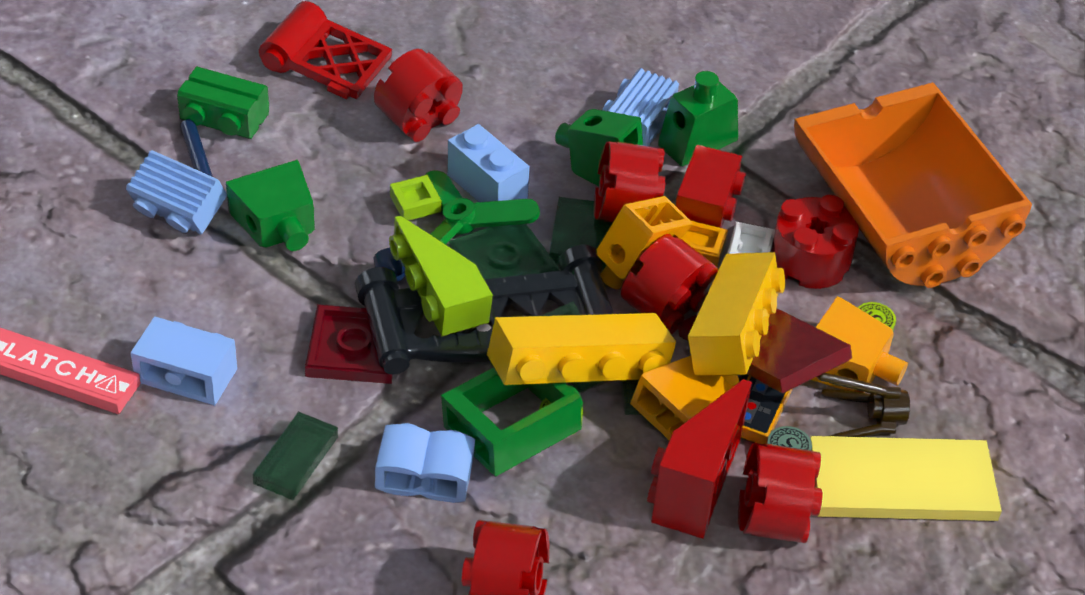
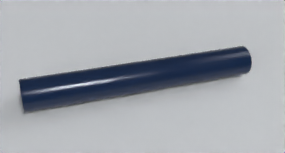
[180,119,213,177]

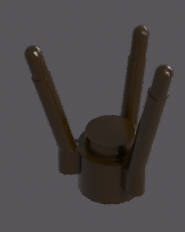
[817,373,910,437]

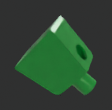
[658,71,738,167]
[555,109,643,187]
[226,160,315,251]

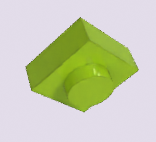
[390,175,441,220]

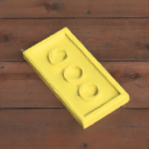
[810,436,1002,521]

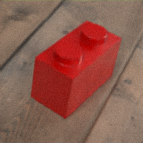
[675,145,746,228]

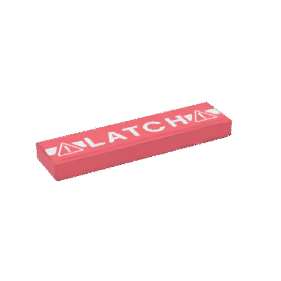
[0,328,141,414]

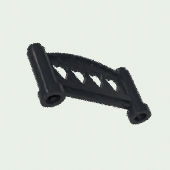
[355,245,614,375]

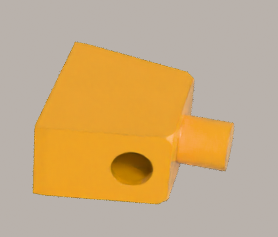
[597,196,693,289]
[811,296,908,393]
[630,355,739,441]

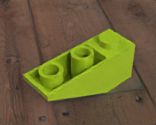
[389,215,493,336]

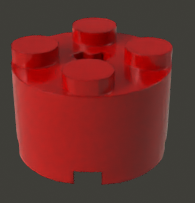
[374,49,463,142]
[594,141,665,223]
[771,195,859,289]
[621,234,718,335]
[738,443,823,543]
[462,520,549,595]

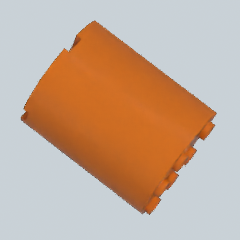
[794,82,1032,288]

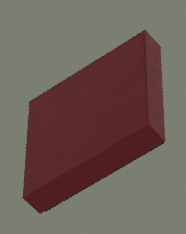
[305,304,393,384]

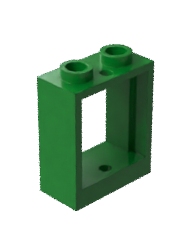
[441,367,583,477]

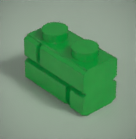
[177,66,269,139]

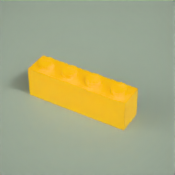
[688,252,785,375]
[487,313,676,385]

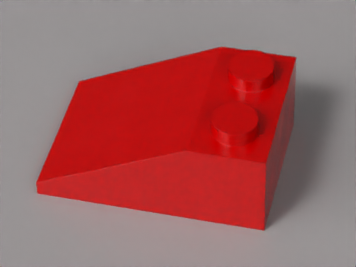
[647,379,752,539]

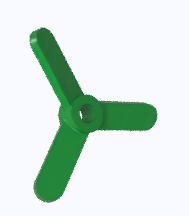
[425,170,540,245]

